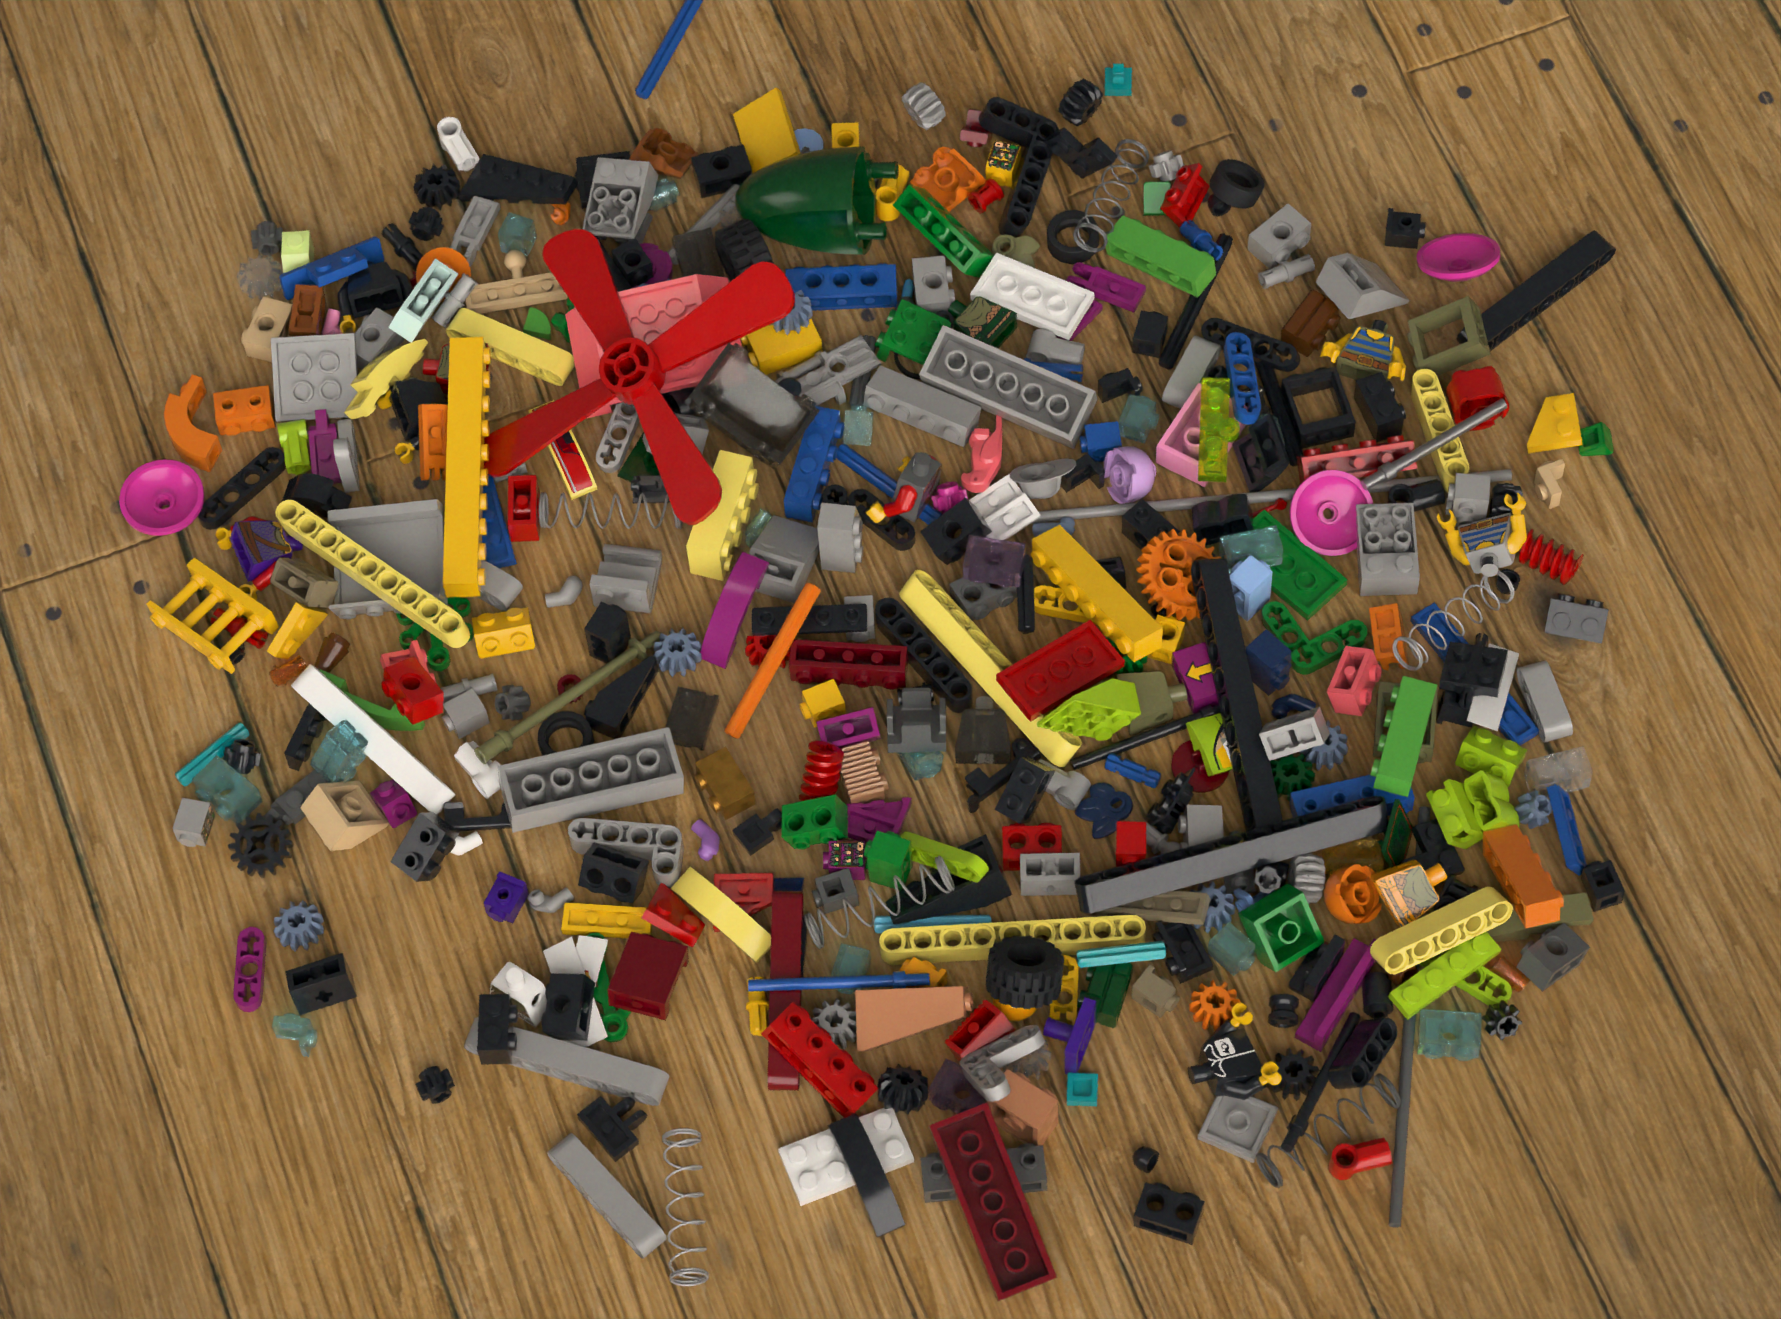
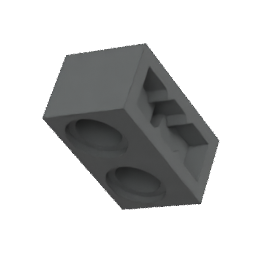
[950,558,1017,621]

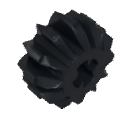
[1058,79,1103,126]
[414,163,460,211]
[1488,483,1523,518]
[1272,1048,1319,1101]
[877,1064,929,1115]

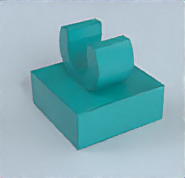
[1105,64,1132,96]

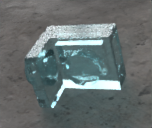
[843,405,873,446]

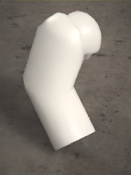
[450,831,483,856]

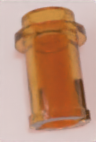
[269,655,307,687]
[1490,955,1530,993]

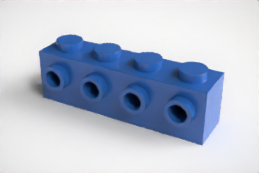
[784,405,845,523]
[1289,775,1415,818]

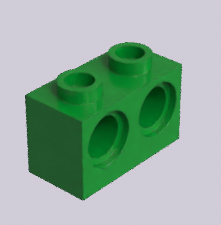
[782,795,848,849]

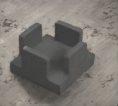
[887,688,946,753]

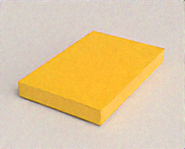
[733,88,801,174]

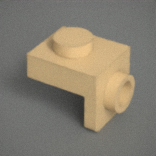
[1534,459,1565,509]

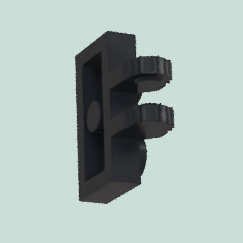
[577,1096,647,1162]

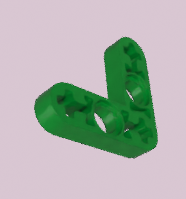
[1261,601,1368,675]

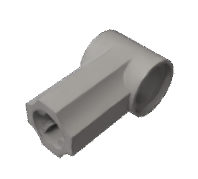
[1026,329,1085,364]
[1039,759,1091,810]

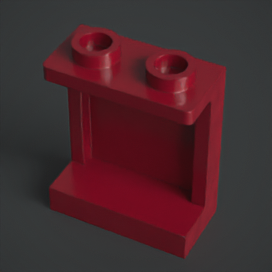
[608,932,689,1021]

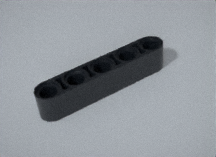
[875,597,973,713]

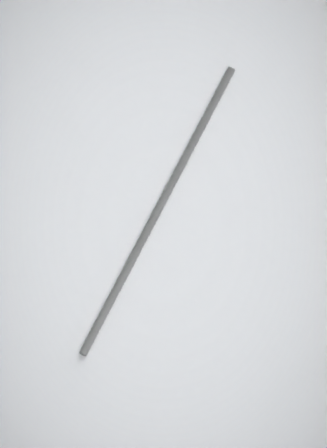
[1032,469,1512,523]

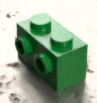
[864,831,913,891]

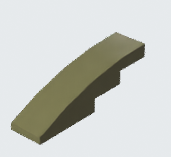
[1487,892,1594,942]

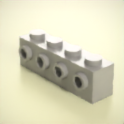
[863,365,981,447]

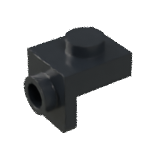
[1098,368,1143,405]
[1061,453,1105,493]

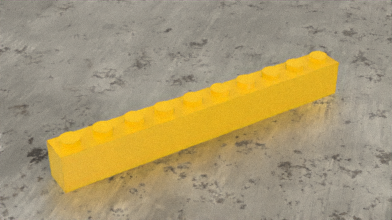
[443,337,491,598]

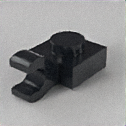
[732,808,782,856]

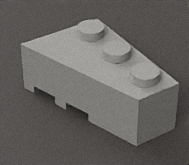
[817,503,864,573]

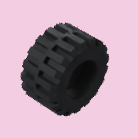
[715,219,774,281]
[986,936,1064,1009]

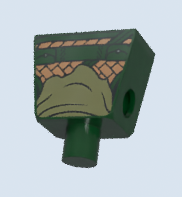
[948,296,1017,348]

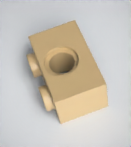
[241,297,292,362]

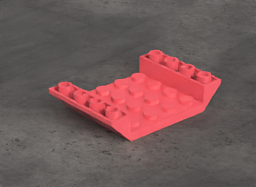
[565,274,749,418]

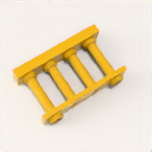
[146,558,279,674]

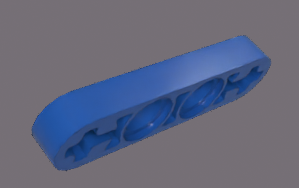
[1223,332,1261,425]

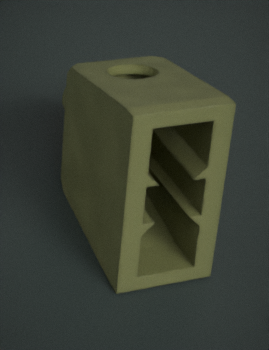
[1116,671,1187,736]

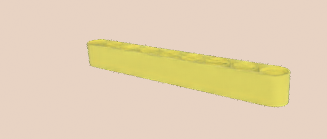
[275,500,470,648]
[899,570,1082,767]
[879,915,1146,965]

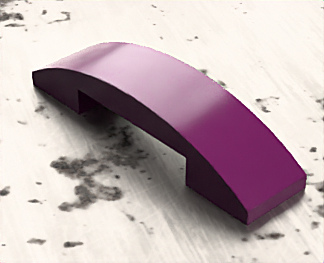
[700,552,769,669]

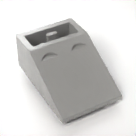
[582,157,658,239]
[1316,253,1410,319]
[1356,503,1420,596]
[749,515,819,603]

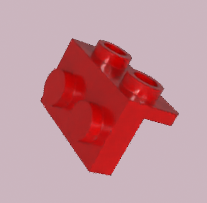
[1160,163,1210,228]

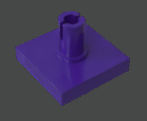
[1043,997,1096,1075]

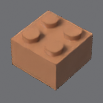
[987,1069,1058,1146]

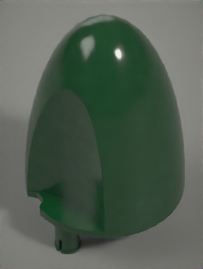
[734,146,899,255]

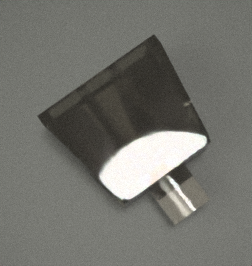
[955,696,1011,764]

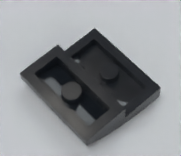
[1232,413,1290,492]

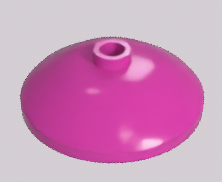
[1417,233,1501,282]
[119,460,204,536]
[1289,470,1373,556]

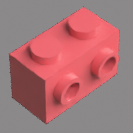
[1327,646,1382,716]

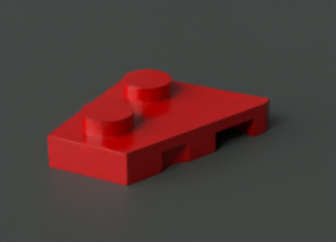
[713,873,774,932]
[641,883,705,948]

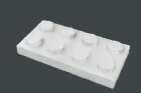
[970,253,1095,340]
[778,1108,914,1206]

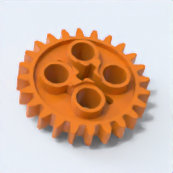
[1136,529,1221,621]

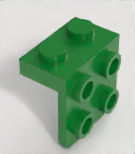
[875,299,951,365]

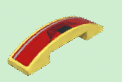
[528,400,598,500]

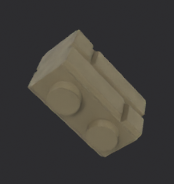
[270,557,339,608]

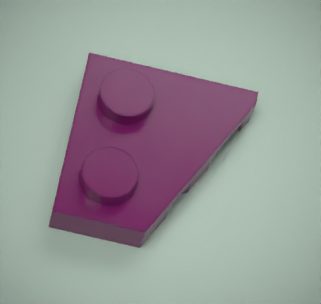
[847,797,912,843]

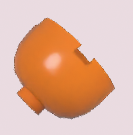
[1323,864,1382,924]

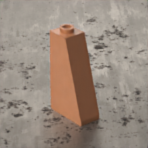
[855,986,973,1052]

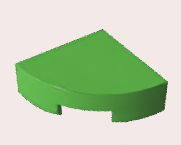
[523,307,551,340]

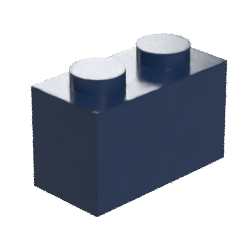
[1246,629,1292,696]

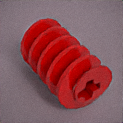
[1519,529,1584,585]
[799,740,844,801]

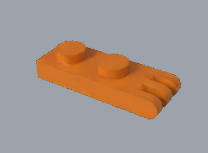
[418,404,448,481]

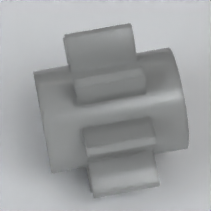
[1149,150,1184,182]

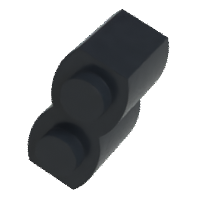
[1192,494,1254,545]

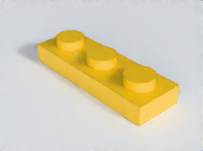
[561,903,652,938]

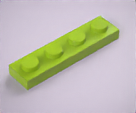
[1388,931,1502,1020]

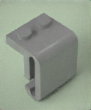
[590,544,662,613]

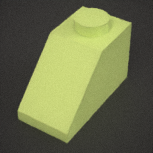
[281,230,314,274]

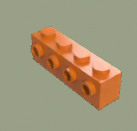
[1483,824,1564,928]

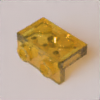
[1322,839,1383,876]

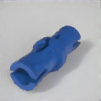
[1180,220,1223,261]

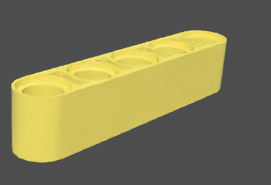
[446,308,575,386]
[1411,369,1469,492]
[1370,886,1513,974]

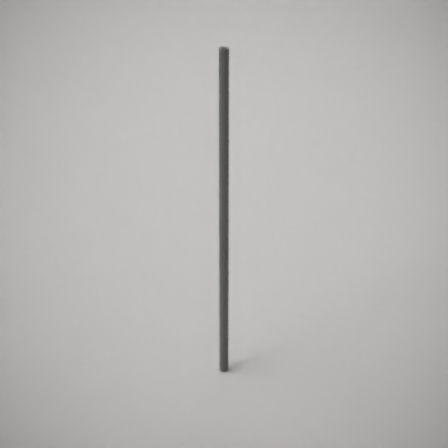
[1389,806,1431,1228]

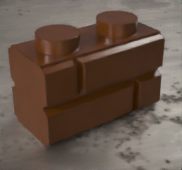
[1281,289,1341,357]

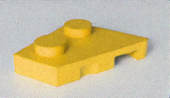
[1527,393,1582,454]
[267,602,328,660]

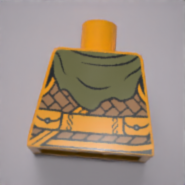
[1370,860,1448,928]

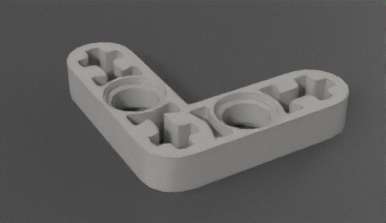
[333,419,360,493]
[960,1025,1045,1102]

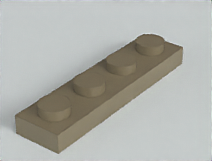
[1091,890,1210,925]

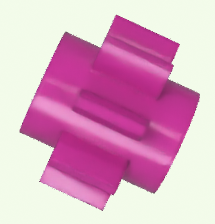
[931,482,968,514]

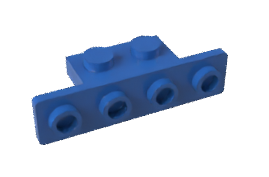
[279,236,384,300]

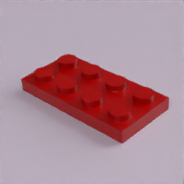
[996,620,1125,722]

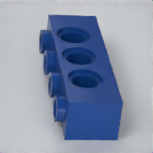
[785,263,897,311]

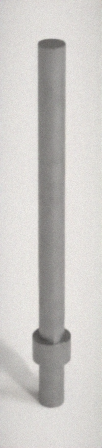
[1361,398,1507,491]

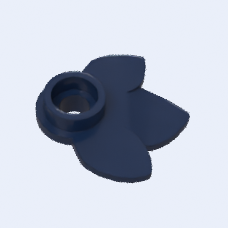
[1075,783,1133,839]

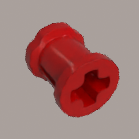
[968,178,1004,214]

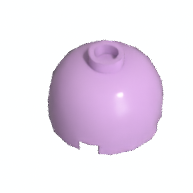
[1104,446,1156,504]

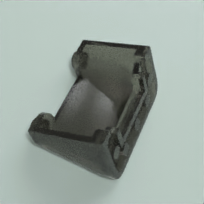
[684,343,820,469]

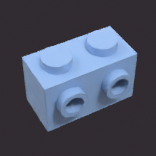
[1230,555,1272,622]

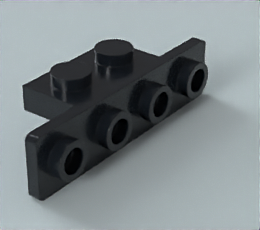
[752,604,868,636]

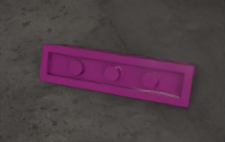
[1295,938,1377,1052]

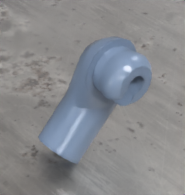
[1032,517,1075,537]

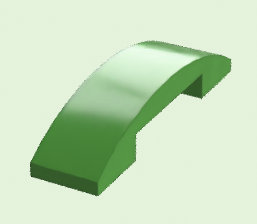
[319,669,425,731]

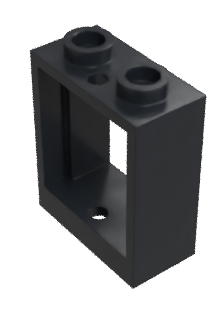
[1281,366,1356,449]

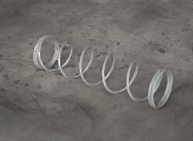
[539,492,683,529]
[1392,571,1514,671]
[804,856,955,949]
[662,1128,709,1286]

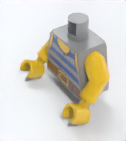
[1437,492,1527,577]

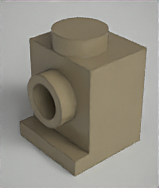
[1132,965,1180,1018]

